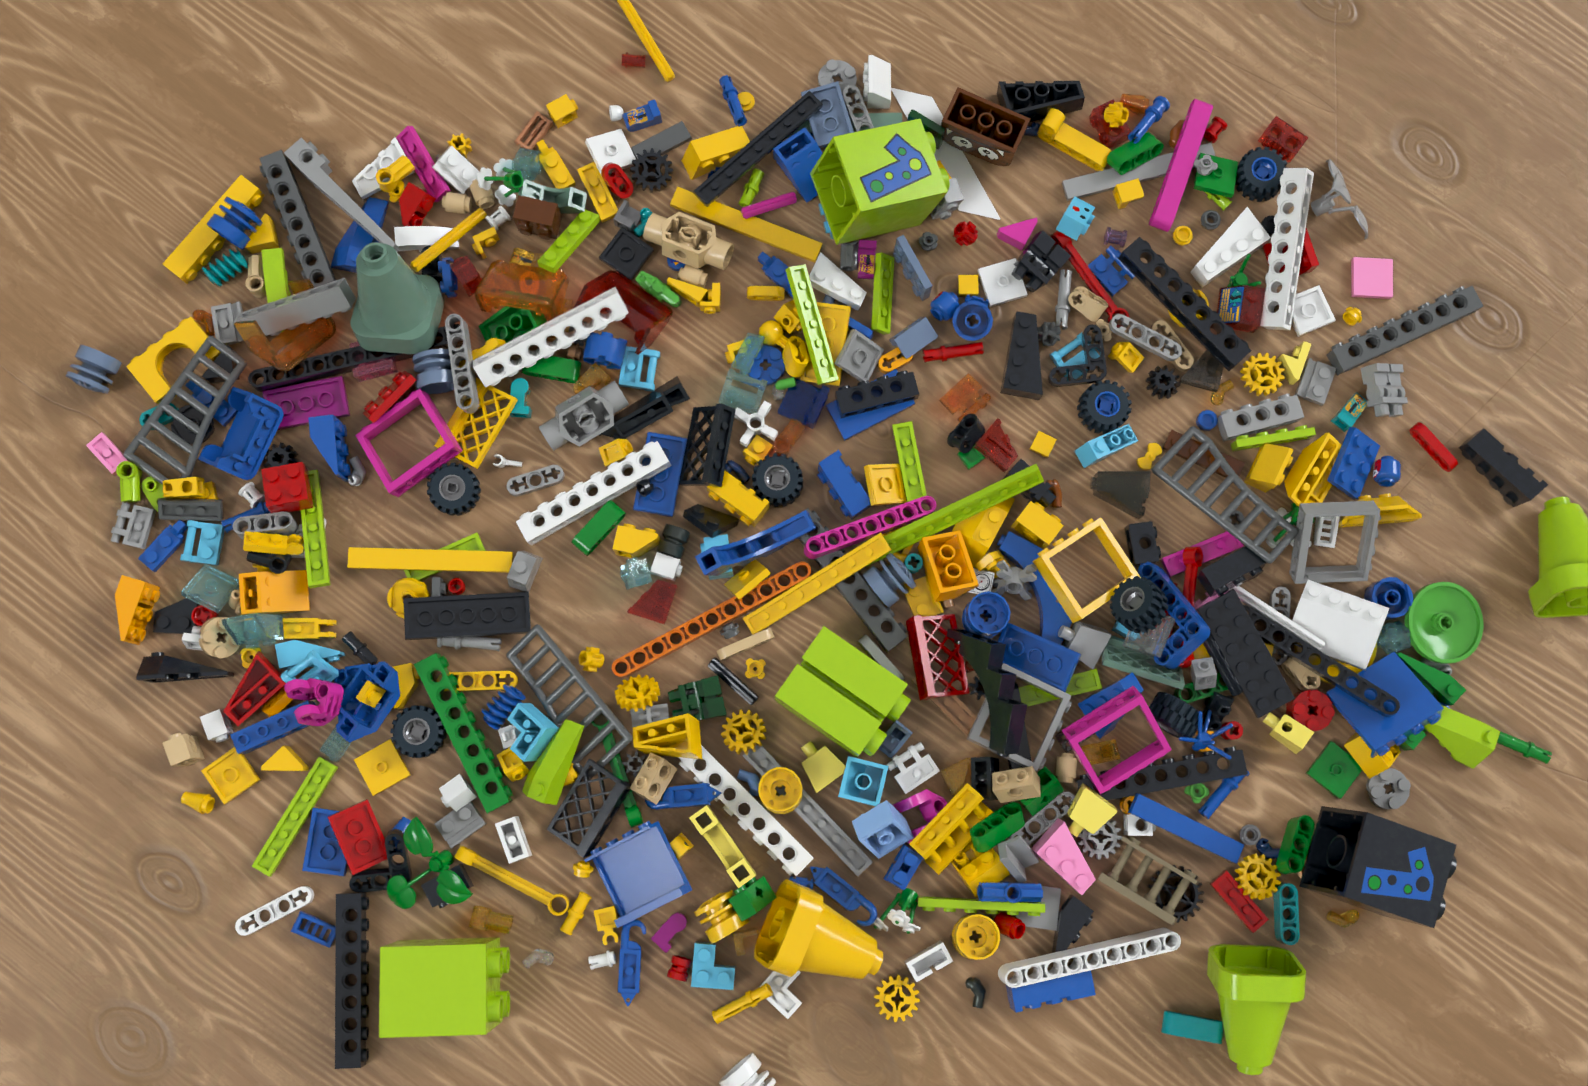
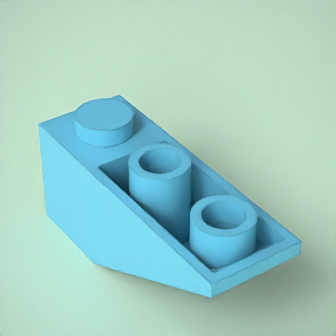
[1074,424,1138,468]
[275,640,345,670]

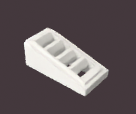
[1314,516,1340,548]

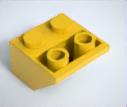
[1244,443,1294,493]
[612,523,661,559]
[1344,732,1401,779]
[951,842,1010,898]

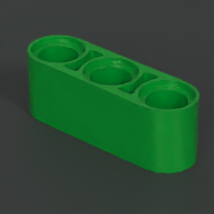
[1106,132,1164,175]
[521,356,582,384]
[571,500,626,556]
[1173,673,1228,703]
[970,802,1025,852]
[1276,815,1315,874]

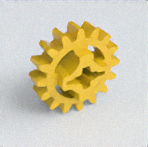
[1240,353,1285,396]
[615,674,660,712]
[721,709,767,755]
[1235,853,1281,900]
[874,974,920,1022]

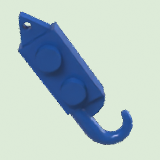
[645,783,722,810]
[810,866,877,927]
[618,919,646,1006]

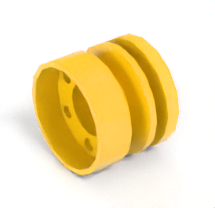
[758,767,803,814]
[694,890,750,944]
[951,914,1000,960]

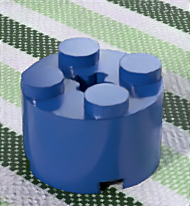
[952,300,993,341]
[583,332,628,370]
[1364,577,1413,620]

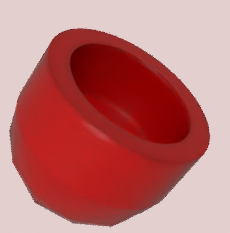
[448,578,466,595]

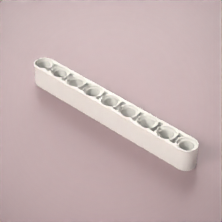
[998,928,1181,988]

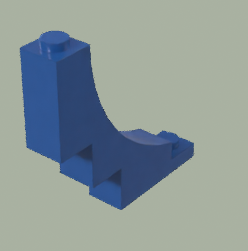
[997,531,1072,645]

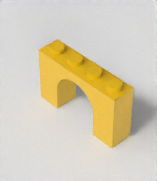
[126,316,221,405]

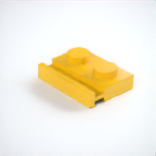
[904,576,944,617]

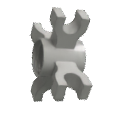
[992,560,1037,601]

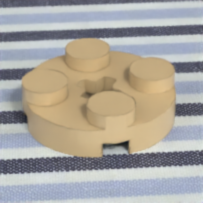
[199,617,243,658]

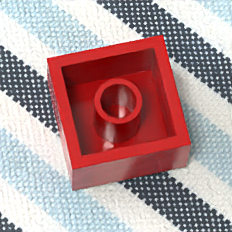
[261,462,313,513]

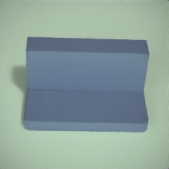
[889,317,938,359]

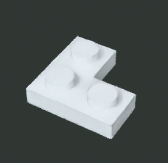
[758,971,802,1019]

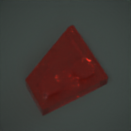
[974,418,1018,473]
[627,580,678,625]

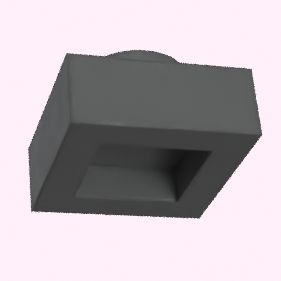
[431,577,447,597]

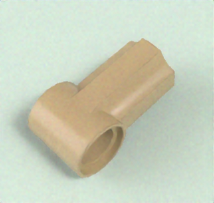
[245,255,266,298]

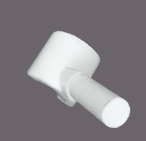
[493,454,523,468]

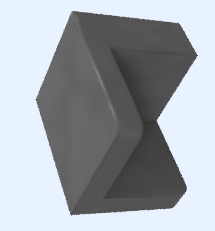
[613,200,641,234]

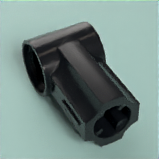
[246,551,292,574]

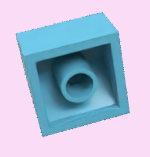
[838,756,889,807]

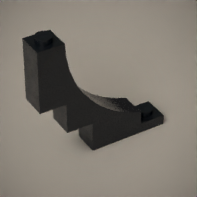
[947,629,1027,757]

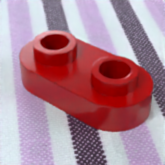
[601,162,634,199]

